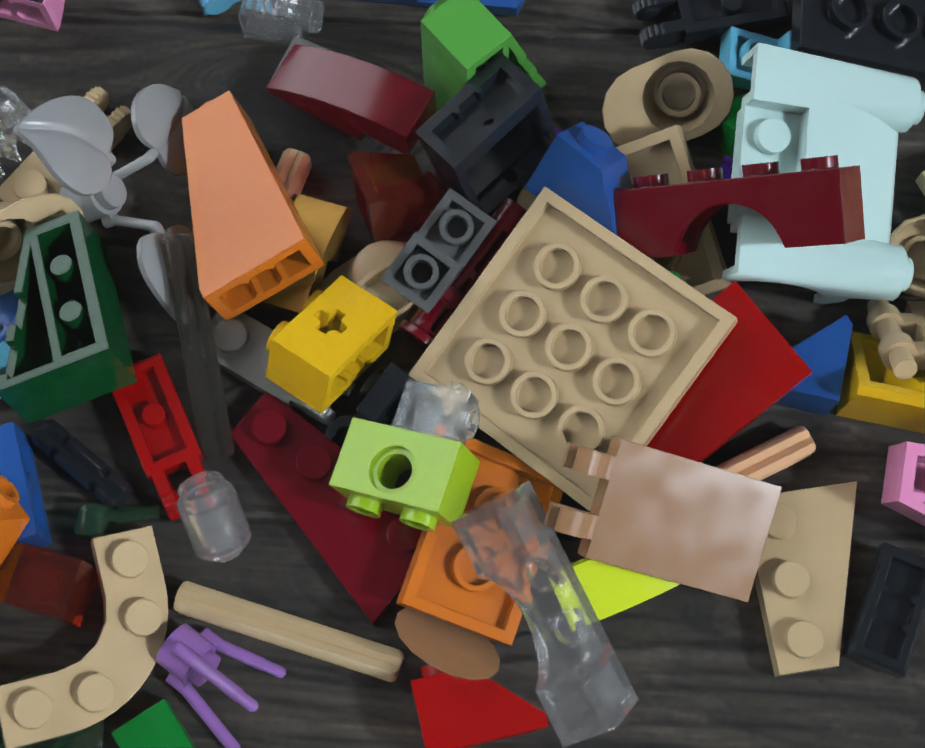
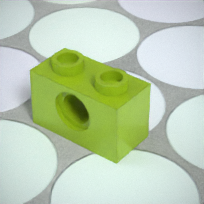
[329,417,480,532]

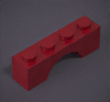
[613,155,865,258]

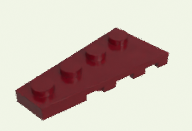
[230,391,422,626]

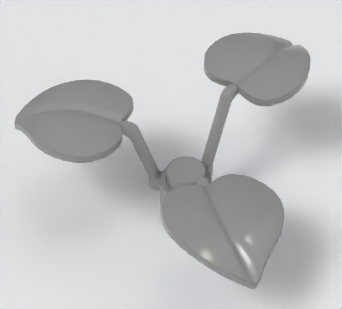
[12,84,205,327]

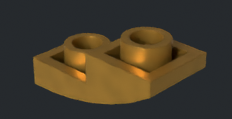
[262,194,352,313]

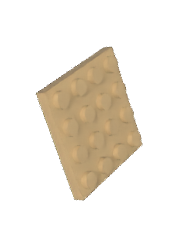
[408,187,738,511]

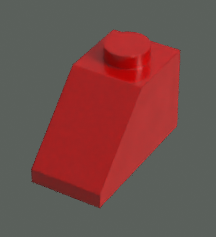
[411,665,549,748]

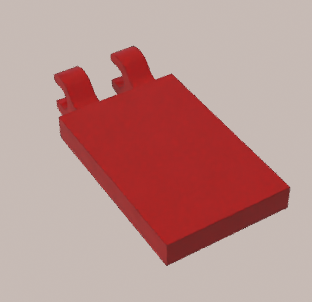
[647,281,813,463]

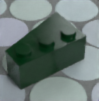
[0,210,137,424]

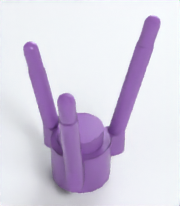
[156,623,286,748]

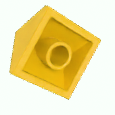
[836,331,925,434]

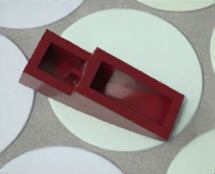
[266,44,436,157]

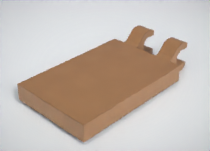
[543,436,782,602]

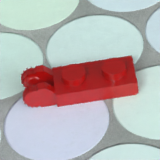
[112,353,218,521]

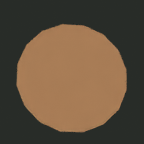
[394,608,500,680]

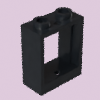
[415,53,556,217]

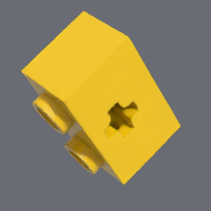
[265,275,398,414]

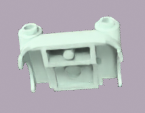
[722,42,925,304]

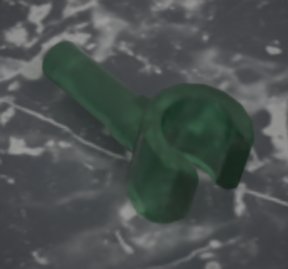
[74,503,160,541]

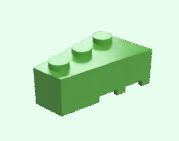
[421,0,547,125]

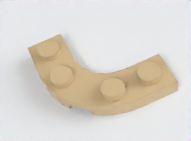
[0,526,168,748]

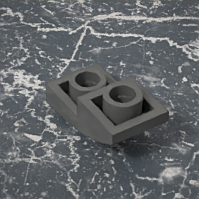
[381,188,497,314]

